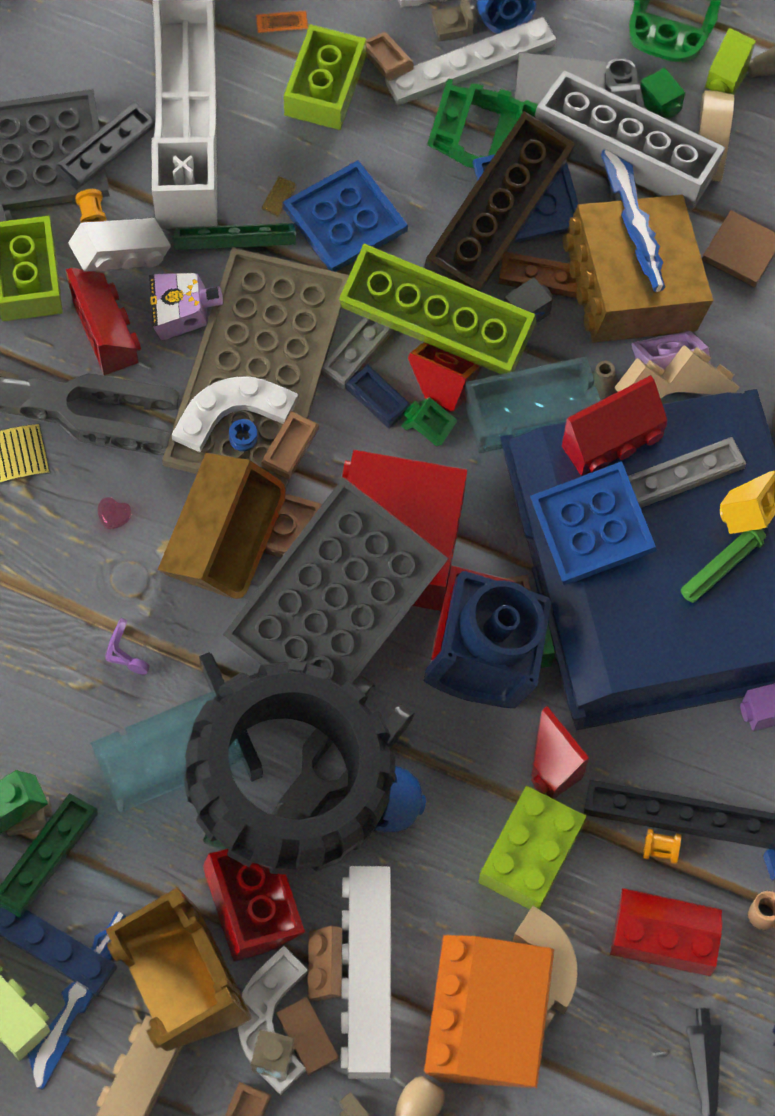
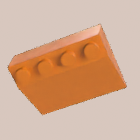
[424,935,554,1088]

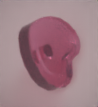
[98,497,131,529]

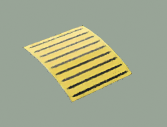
[0,424,49,482]

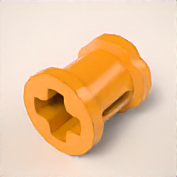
[75,189,107,223]
[643,828,681,864]

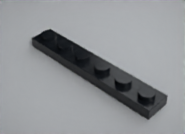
[584,780,775,850]

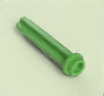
[681,529,766,603]

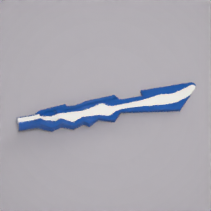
[601,150,665,292]
[27,911,127,1089]

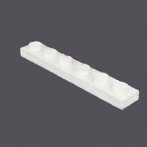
[385,17,556,106]

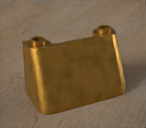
[106,887,252,1051]

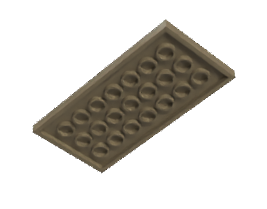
[162,247,349,490]

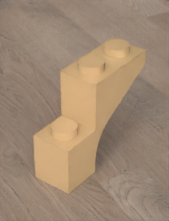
[614,345,740,398]

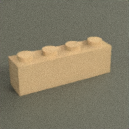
[96,1015,183,1116]

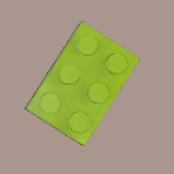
[284,24,366,130]
[0,215,63,321]
[478,785,587,910]

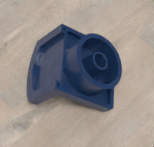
[423,571,551,709]

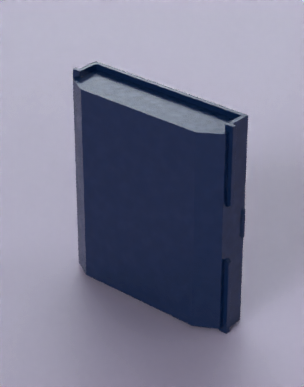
[500,389,775,731]

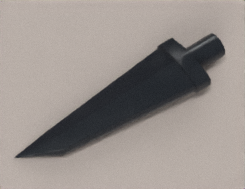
[686,1008,722,1116]

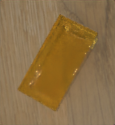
[262,176,296,217]

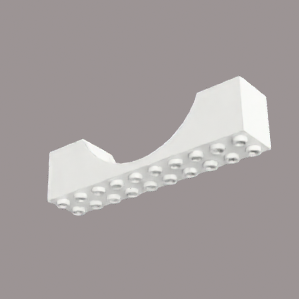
[152,0,217,229]

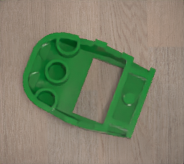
[629,0,721,62]
[427,78,538,169]

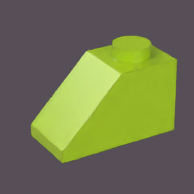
[705,28,756,95]

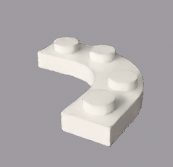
[172,377,299,452]
[238,946,308,1095]

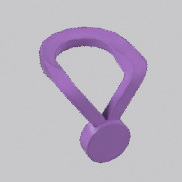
[105,617,150,675]

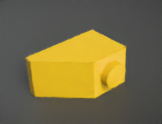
[720,471,775,534]

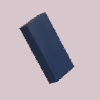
[346,365,411,428]

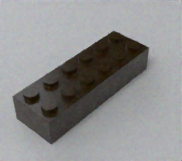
[424,111,576,292]

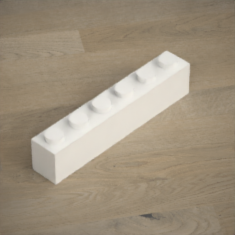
[341,866,390,1079]

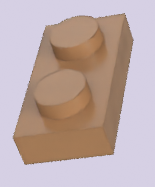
[308,926,342,1001]

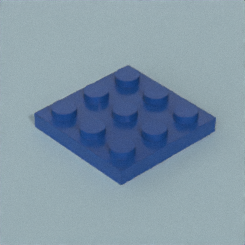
[473,154,579,243]
[283,160,408,272]
[530,461,657,586]

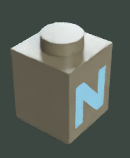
[251,1030,295,1080]

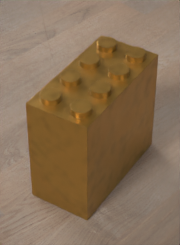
[563,194,713,343]

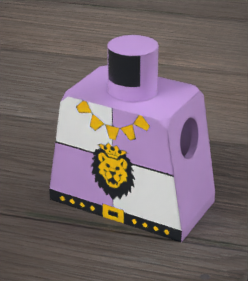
[149,273,223,340]

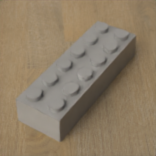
[534,70,725,210]

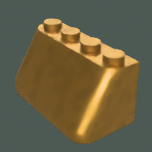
[157,453,286,599]

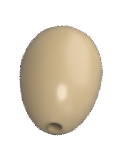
[395,1076,444,1116]

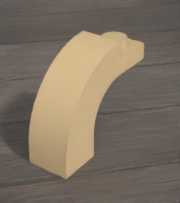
[698,90,734,182]
[512,906,577,1030]

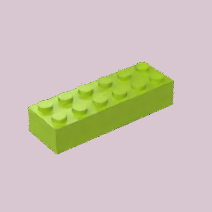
[338,243,536,379]

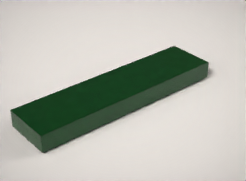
[173,223,296,250]
[0,793,98,918]

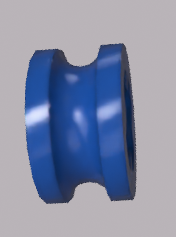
[229,419,258,451]

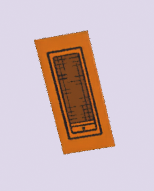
[256,10,308,33]

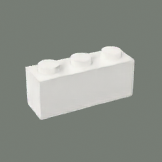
[68,218,171,272]

